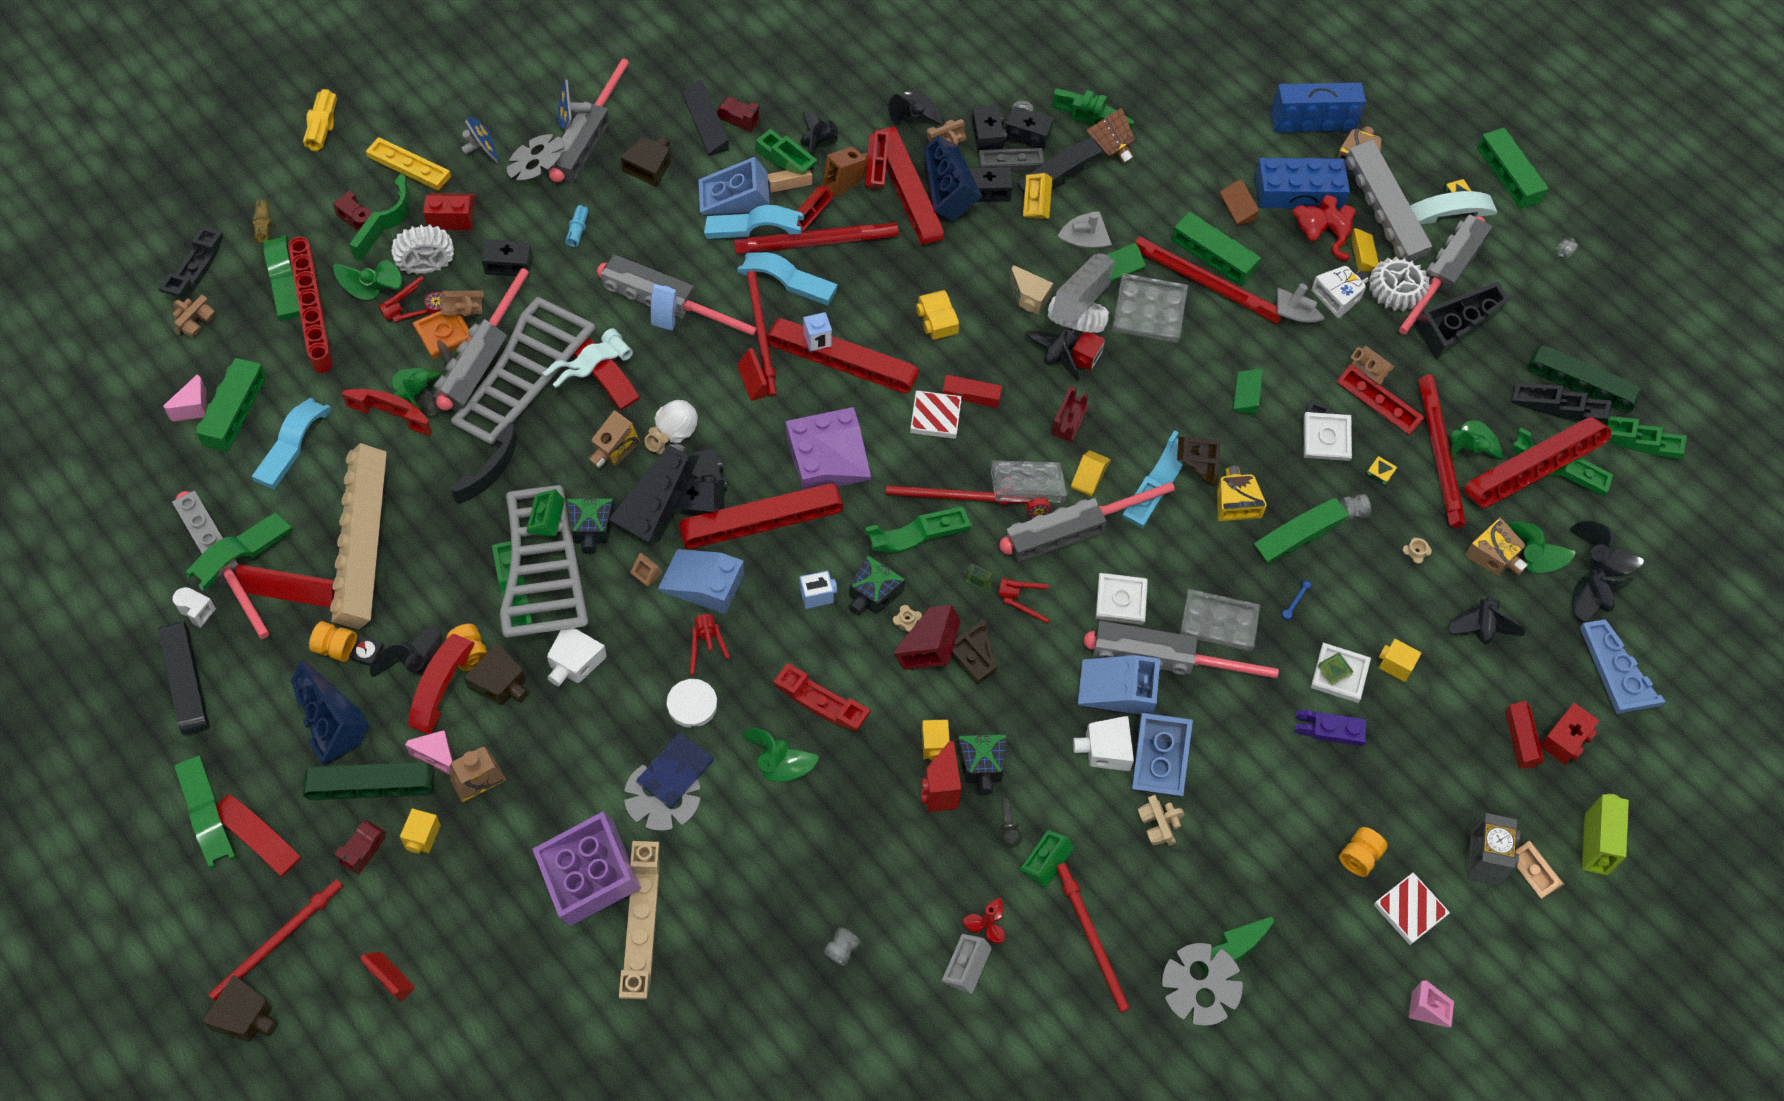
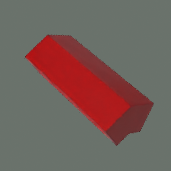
[865,131,889,190]
[797,186,834,232]
[942,375,1003,408]
[1505,701,1545,769]

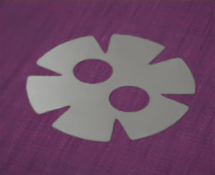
[507,134,563,180]
[624,759,700,830]
[1162,943,1243,1025]

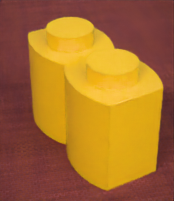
[916,290,959,340]

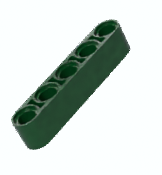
[1528,346,1641,412]
[303,762,434,800]

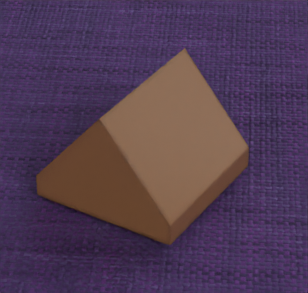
[630,553,663,587]

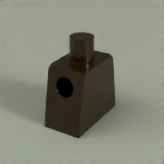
[621,136,671,187]
[464,644,529,705]
[202,975,277,1042]

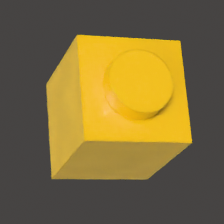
[1379,639,1421,682]
[921,720,950,761]
[400,809,441,854]

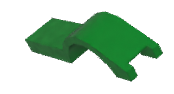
[349,174,409,261]
[263,235,301,321]
[1511,427,1613,496]
[864,506,972,553]
[186,512,292,591]
[492,541,532,627]
[174,755,236,869]

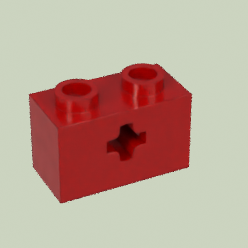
[1540,703,1599,765]

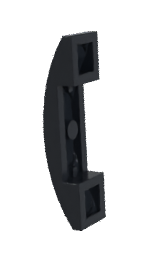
[158,226,223,297]
[451,422,517,504]

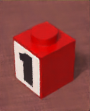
[1071,331,1105,371]

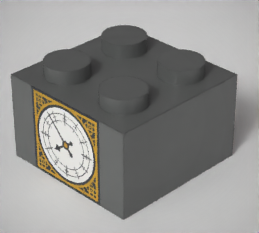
[1467,813,1520,886]

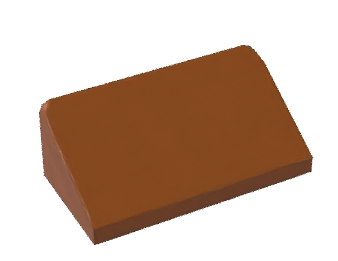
[1219,180,1259,226]

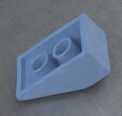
[698,157,770,215]
[658,549,744,615]
[1132,712,1193,796]

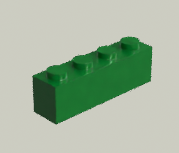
[1477,128,1549,209]
[1171,212,1261,287]
[196,358,267,452]

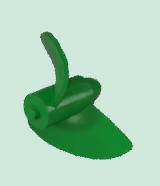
[333,260,402,300]
[391,368,441,410]
[1450,420,1503,459]
[1507,521,1575,573]
[742,728,819,782]

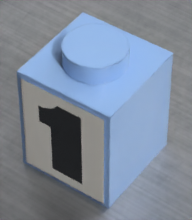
[803,312,832,351]
[800,571,837,609]

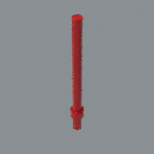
[747,271,777,397]
[886,486,1028,505]
[1056,863,1130,1013]
[208,879,343,1001]

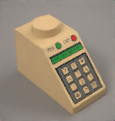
[1010,265,1053,315]

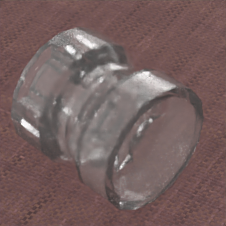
[1339,494,1371,520]
[824,927,860,966]

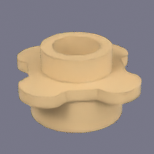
[645,427,669,454]
[1403,538,1432,564]
[893,605,922,632]

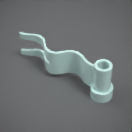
[543,328,633,388]

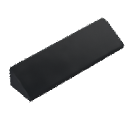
[682,80,729,155]

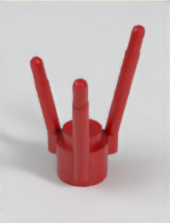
[378,276,428,323]
[999,578,1049,623]
[690,614,730,676]

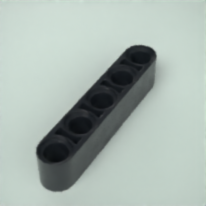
[158,621,210,736]

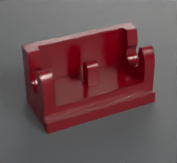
[1051,386,1089,443]

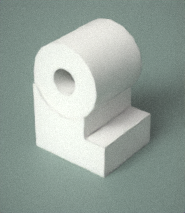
[173,587,216,628]

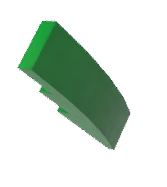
[1052,88,1134,131]
[1605,416,1687,459]
[1254,497,1350,564]

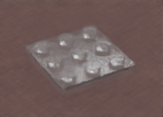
[1112,273,1188,343]

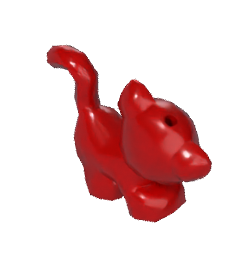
[1293,195,1356,261]

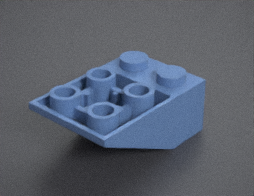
[1078,655,1160,715]

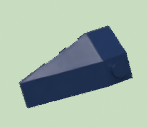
[291,660,370,764]

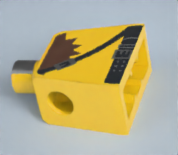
[1217,466,1267,521]

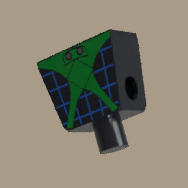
[567,498,615,554]
[849,555,905,616]
[957,734,1007,795]

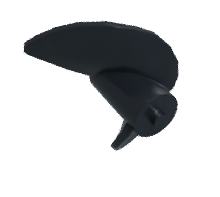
[888,89,942,126]
[800,110,838,169]
[1025,327,1080,381]
[1570,521,1644,576]
[1572,568,1634,623]
[1449,597,1526,644]
[370,623,441,677]

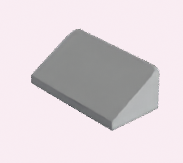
[942,934,991,994]

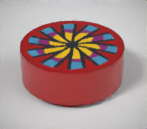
[425,292,441,314]
[1026,498,1051,518]

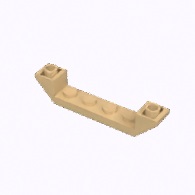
[619,841,659,999]

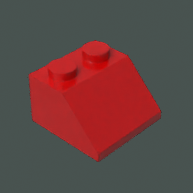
[423,193,476,230]
[920,741,961,812]

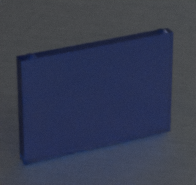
[636,733,714,808]

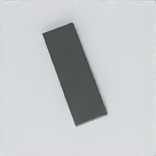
[978,148,1044,171]

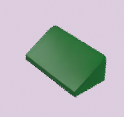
[1107,243,1146,283]
[1233,369,1263,415]
[526,489,565,536]
[1020,830,1073,887]

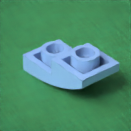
[651,284,677,331]

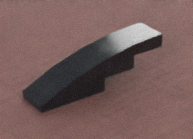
[1017,137,1103,195]
[1512,383,1612,424]

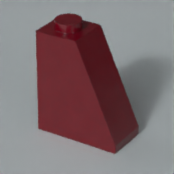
[894,604,961,670]

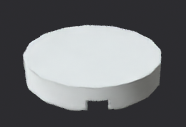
[667,679,717,728]

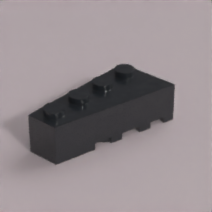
[1414,282,1509,359]
[609,444,700,542]

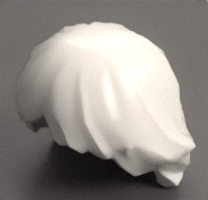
[654,400,698,444]

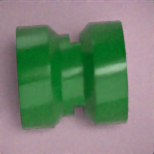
[1080,90,1108,117]

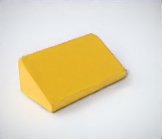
[1023,173,1052,219]
[1350,228,1379,272]

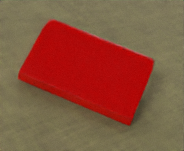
[738,348,767,401]
[360,952,415,1001]

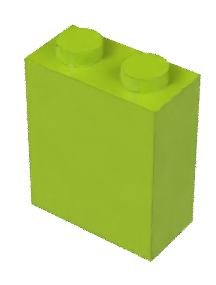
[1582,794,1629,876]

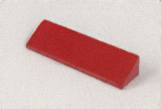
[1337,364,1425,435]
[236,565,335,608]

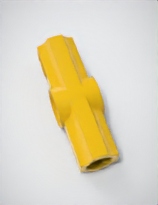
[303,89,337,151]

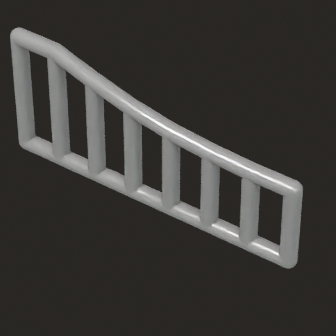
[451,297,596,444]
[500,485,588,638]

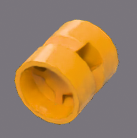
[309,621,357,662]
[446,624,488,671]
[1339,827,1388,877]

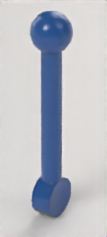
[1282,580,1311,620]

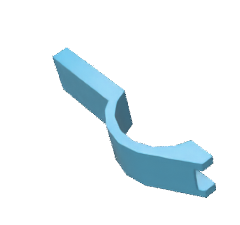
[704,205,804,239]
[737,252,837,306]
[252,398,331,490]
[1122,430,1183,529]

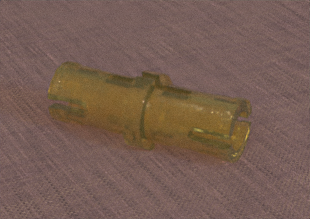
[252,199,271,243]

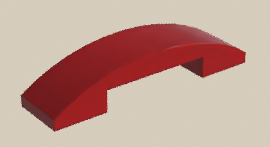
[572,338,640,411]
[342,389,432,437]
[408,633,475,735]
[773,663,871,731]
[216,794,302,877]

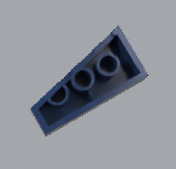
[924,135,982,222]

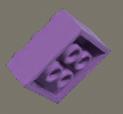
[786,407,871,490]
[533,812,641,926]

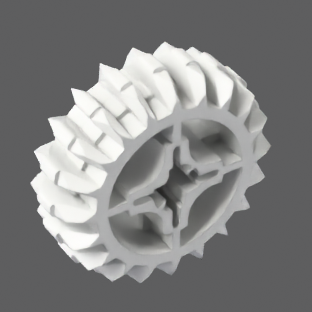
[391,224,454,275]
[1369,256,1430,312]
[1048,296,1109,333]

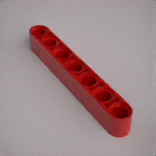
[873,126,944,246]
[288,237,333,373]
[767,318,919,393]
[1464,417,1612,508]
[678,484,844,549]

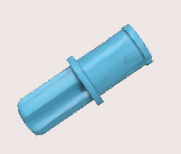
[565,205,588,247]

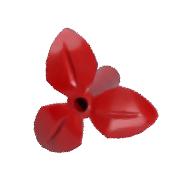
[962,898,1005,943]

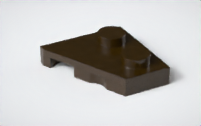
[1177,437,1221,485]
[951,620,997,684]

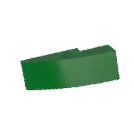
[755,129,817,175]
[1200,916,1274,977]

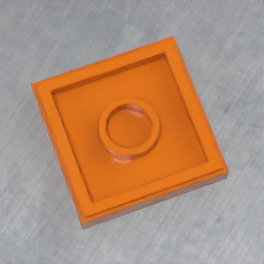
[413,311,470,359]

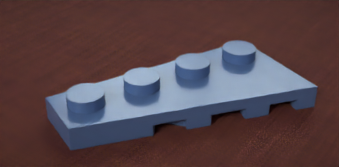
[1580,619,1666,714]

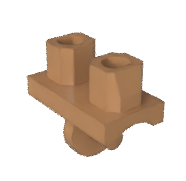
[926,119,966,146]
[441,291,484,316]
[172,295,215,338]
[1351,345,1395,385]

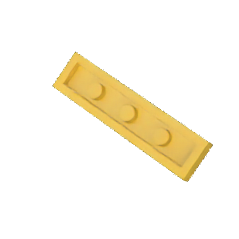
[366,137,451,191]

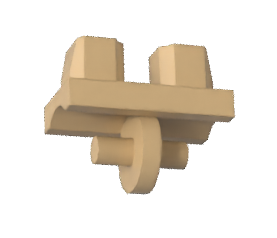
[1138,795,1184,846]

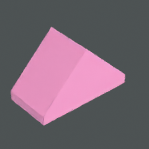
[163,375,207,421]
[405,731,453,775]
[1409,981,1454,1027]

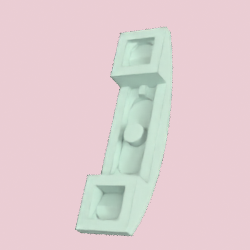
[1410,191,1497,224]

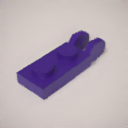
[1295,710,1366,746]

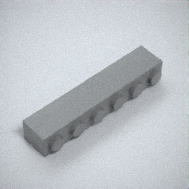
[1346,140,1432,262]
[1051,254,1115,323]

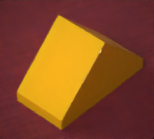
[1071,450,1111,497]

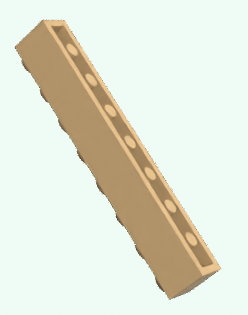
[330,443,387,630]

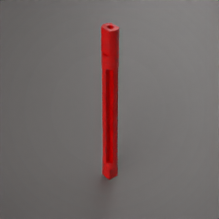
[734,222,899,254]
[1134,236,1282,324]
[1418,374,1466,529]

